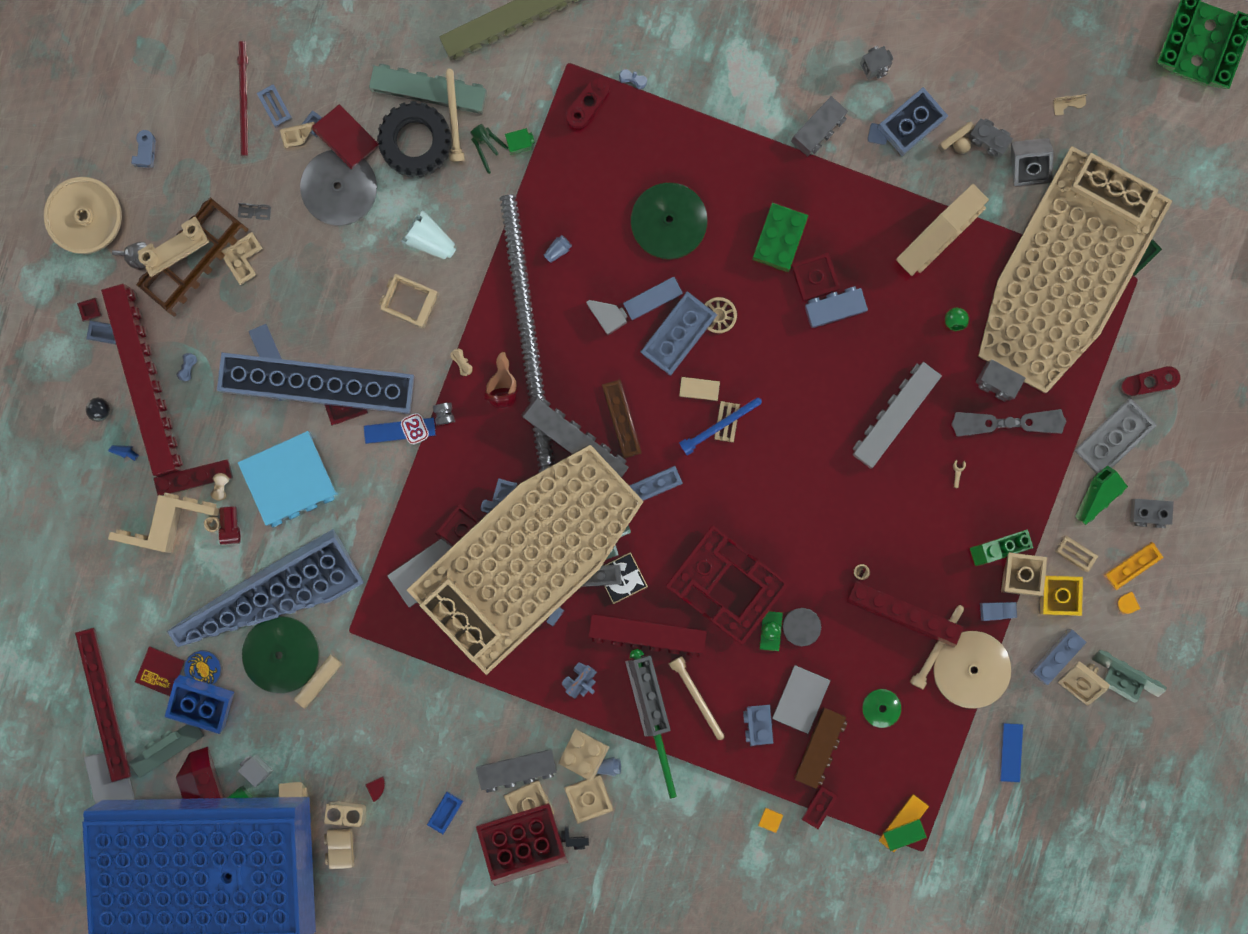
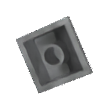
[1011,138,1054,186]

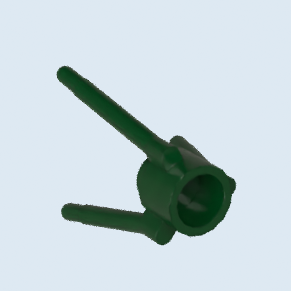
[470,124,508,174]

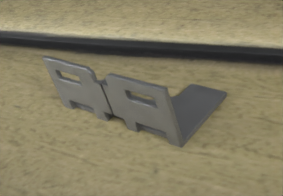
[238,203,271,220]

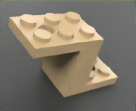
[108,493,220,553]

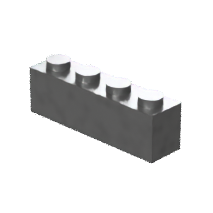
[476,749,557,793]

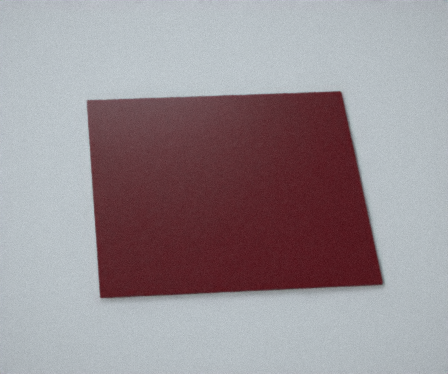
[349,63,1138,851]

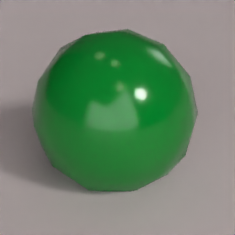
[945,307,969,331]

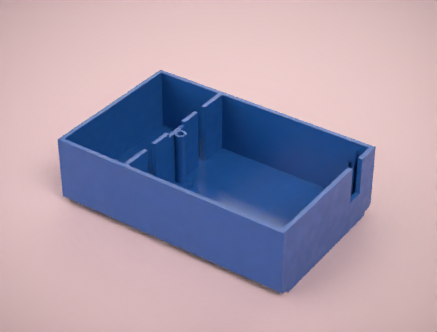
[82,797,316,934]

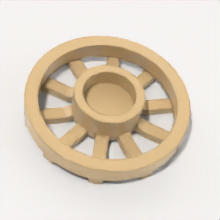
[705,297,737,333]

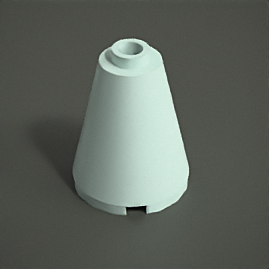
[401,210,456,260]

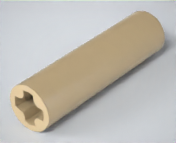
[294,654,342,709]

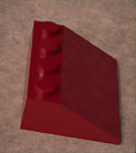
[476,803,568,886]

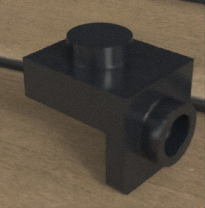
[561,826,589,850]

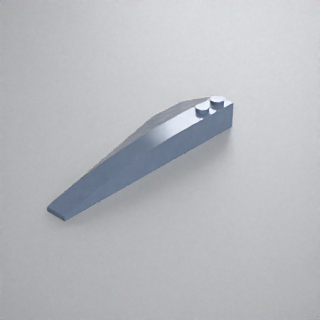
[167,529,364,647]

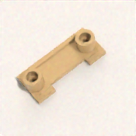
[137,217,209,277]

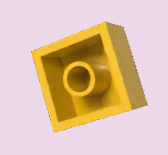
[1040,576,1083,616]

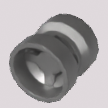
[433,403,455,425]

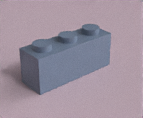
[805,286,868,329]
[1030,629,1087,685]

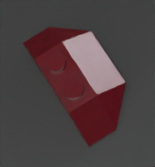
[176,747,225,799]

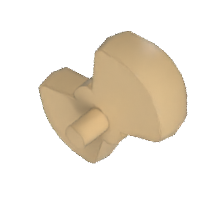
[451,349,473,376]
[210,473,229,501]

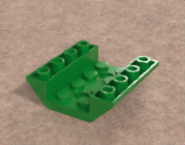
[1157,0,1248,89]

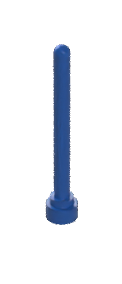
[679,398,762,455]

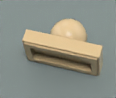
[938,122,975,154]

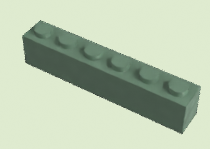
[369,64,487,114]

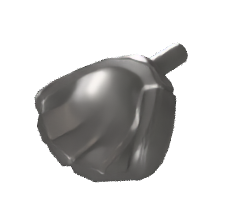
[112,242,150,270]

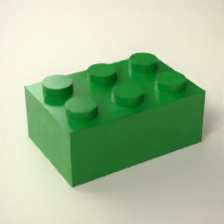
[752,203,808,272]

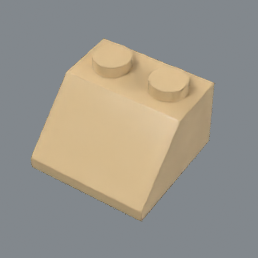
[1001,553,1047,597]

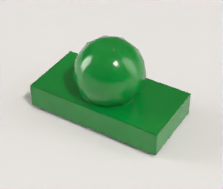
[760,611,783,651]

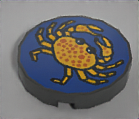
[183,650,223,685]

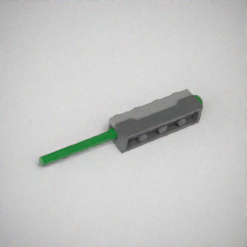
[625,649,677,799]

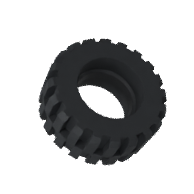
[377,101,452,177]

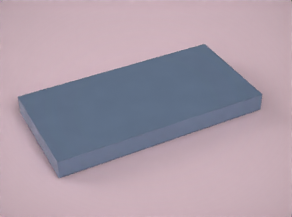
[641,291,717,376]

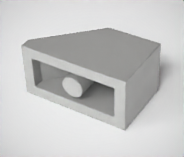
[586,300,628,335]

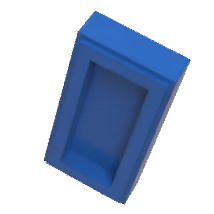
[427,791,463,835]

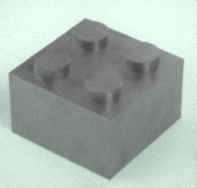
[976,359,1026,402]

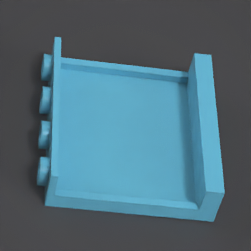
[238,431,338,528]

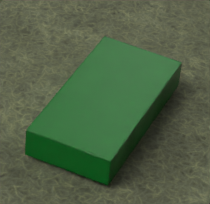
[883,819,927,851]

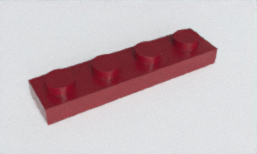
[153,459,233,496]

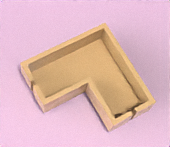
[896,184,989,276]

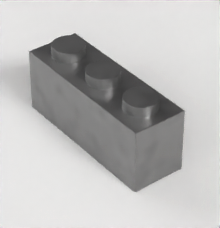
[791,96,848,157]

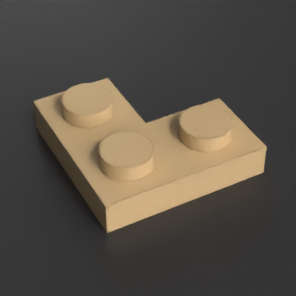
[221,232,263,285]

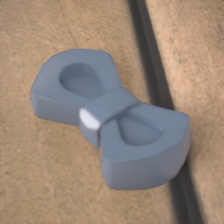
[619,69,647,90]
[176,353,197,382]

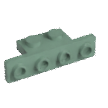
[1092,650,1167,703]
[129,724,204,778]

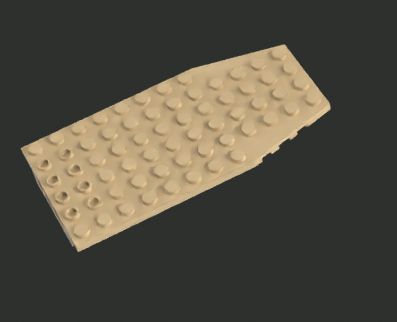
[978,146,1172,393]
[407,445,643,675]

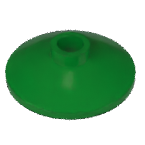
[863,689,901,728]

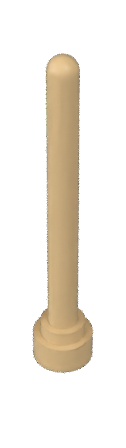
[446,68,465,162]
[910,605,964,690]
[669,656,724,740]

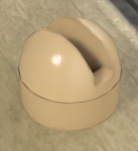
[204,516,220,532]
[854,564,870,580]

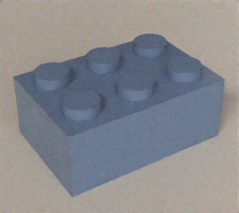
[878,87,948,156]

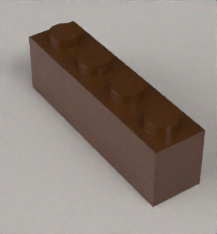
[794,707,847,789]

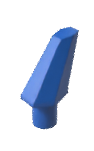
[108,445,139,461]

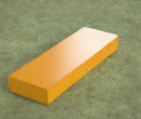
[1104,542,1164,590]
[878,795,929,852]

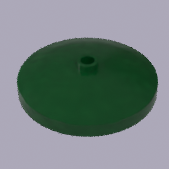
[631,183,707,260]
[242,616,320,693]

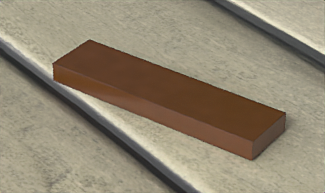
[602,380,641,459]

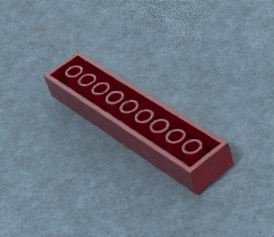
[101,284,183,477]

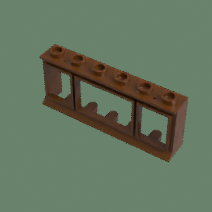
[136,197,249,317]

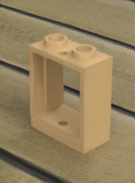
[379,274,439,329]

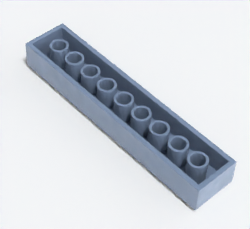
[217,352,415,414]

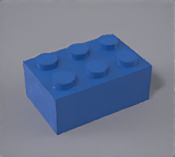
[165,675,235,734]

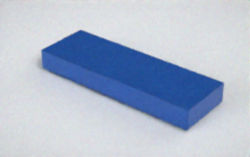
[1000,723,1023,782]

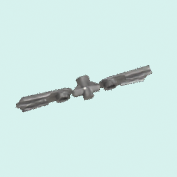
[951,409,1066,436]

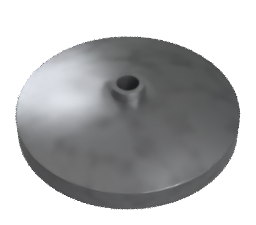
[300,150,377,226]

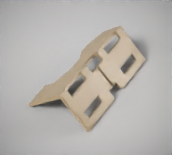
[1053,94,1088,116]

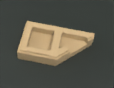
[280,122,315,148]

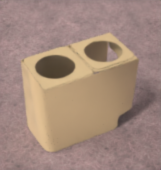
[324,801,366,828]

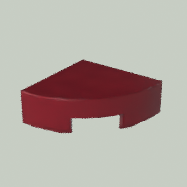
[366,776,385,802]

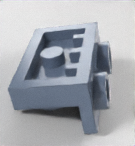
[743,705,773,746]

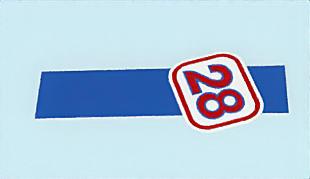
[364,413,436,444]

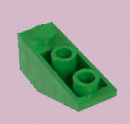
[1075,465,1128,525]
[970,530,1033,566]

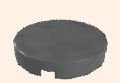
[783,608,822,646]

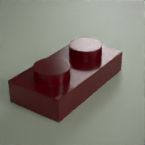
[801,786,838,829]

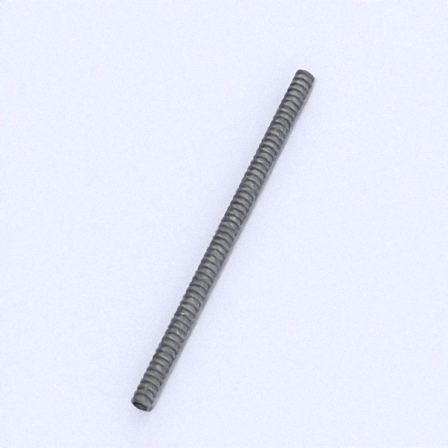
[499,194,555,473]

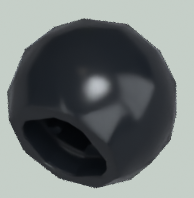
[85,397,110,422]

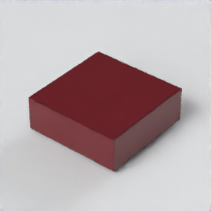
[77,298,102,322]

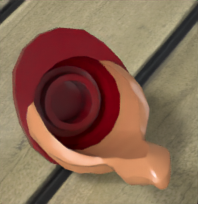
[484,352,518,408]

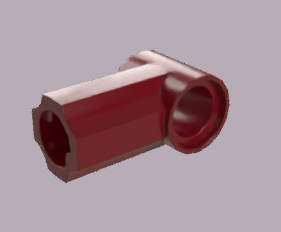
[219,507,241,545]

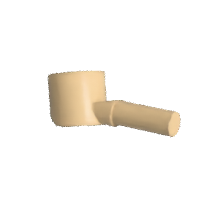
[953,460,966,488]

